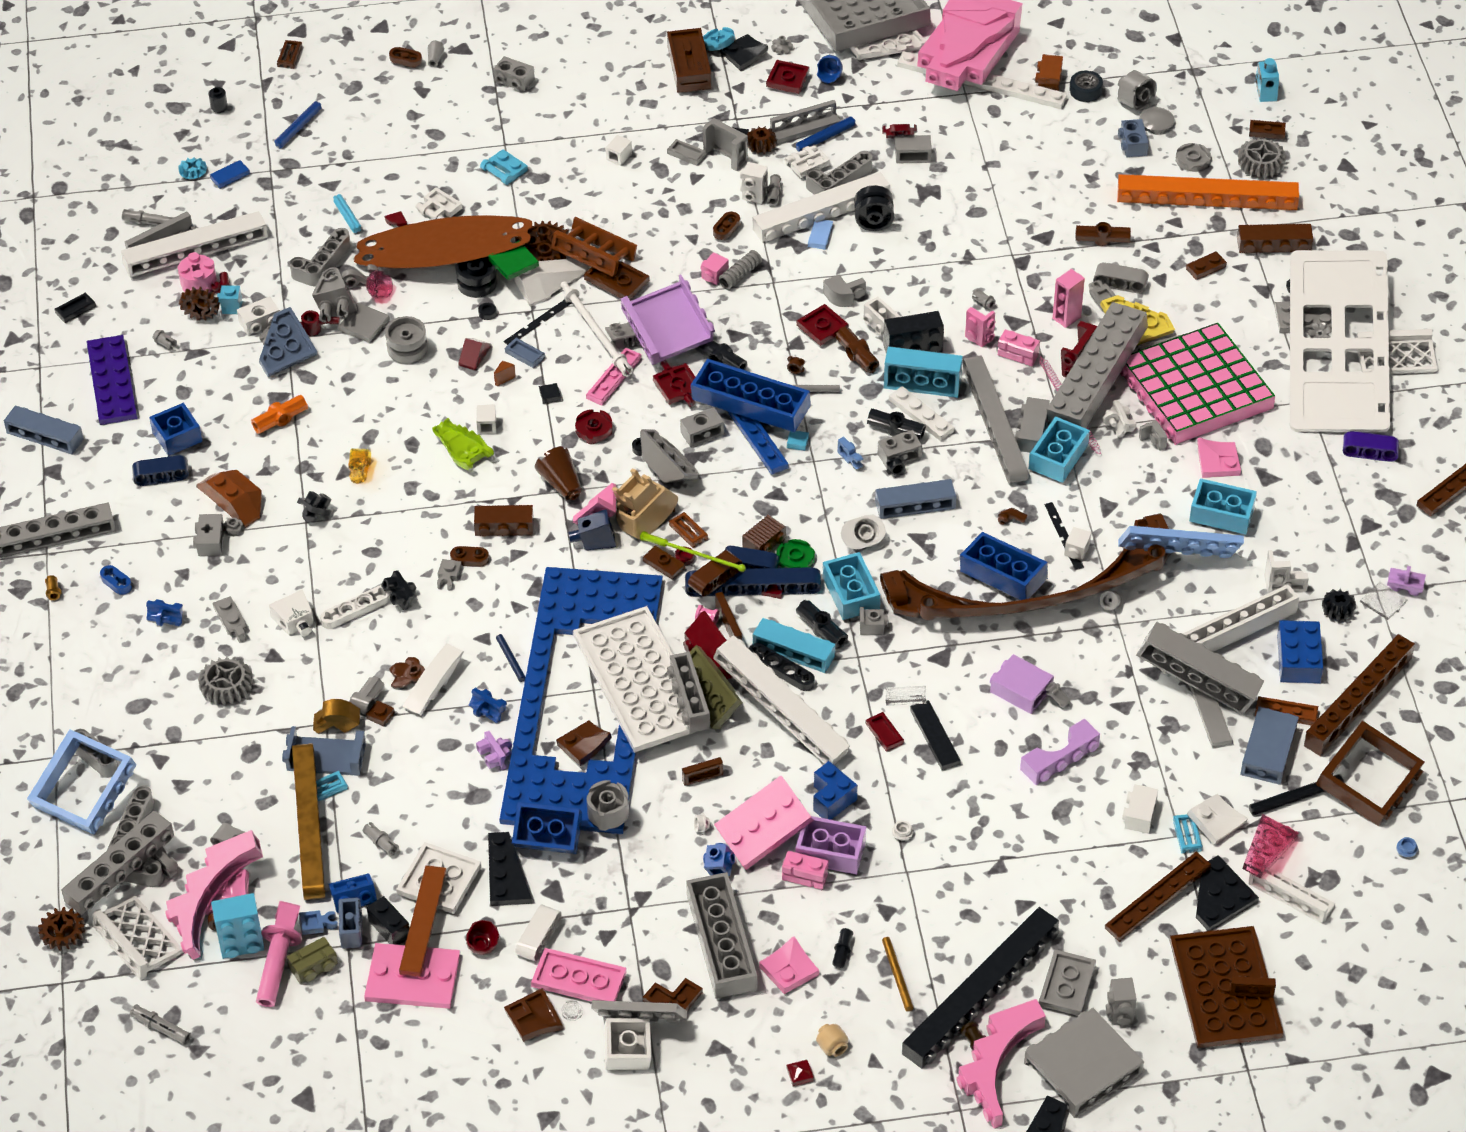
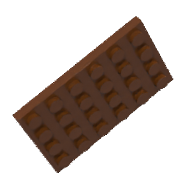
[1169,926,1284,1048]

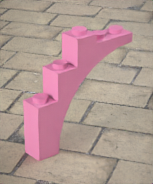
[165,830,263,960]
[956,999,1046,1128]

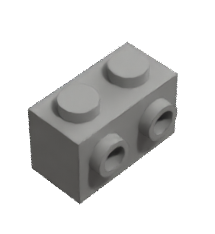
[877,430,922,469]
[1105,977,1137,1026]

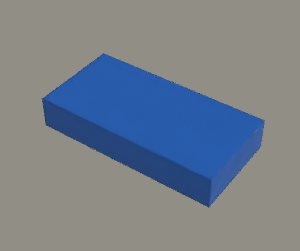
[210,160,250,189]

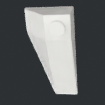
[515,259,589,306]

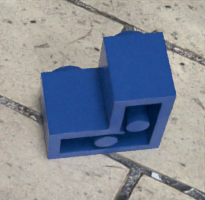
[813,761,858,820]

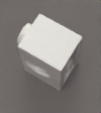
[237,296,280,336]

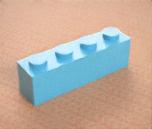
[752,618,835,673]

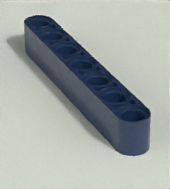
[685,567,821,597]

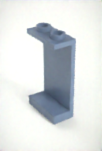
[1240,707,1299,785]
[282,726,366,776]

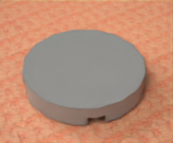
[1175,143,1211,172]

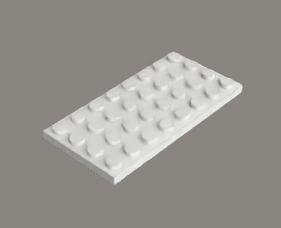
[573,606,694,753]

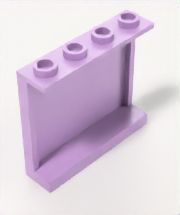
[620,275,715,365]

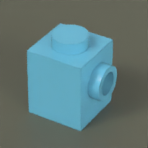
[217,286,242,314]

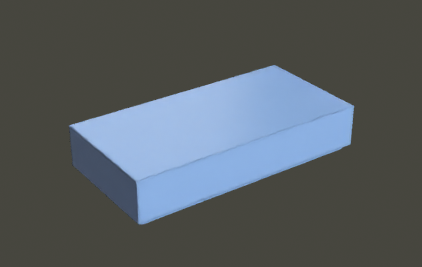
[808,220,833,250]

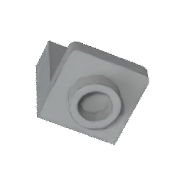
[1139,420,1167,451]

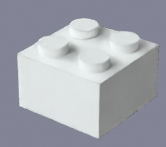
[604,1018,651,1070]

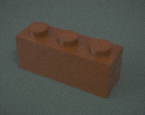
[474,505,534,536]

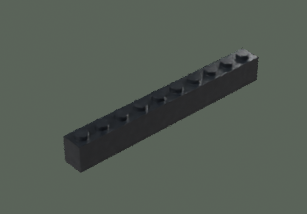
[902,906,1059,1069]

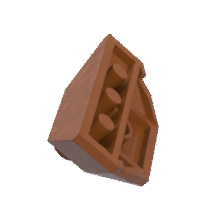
[196,470,262,528]

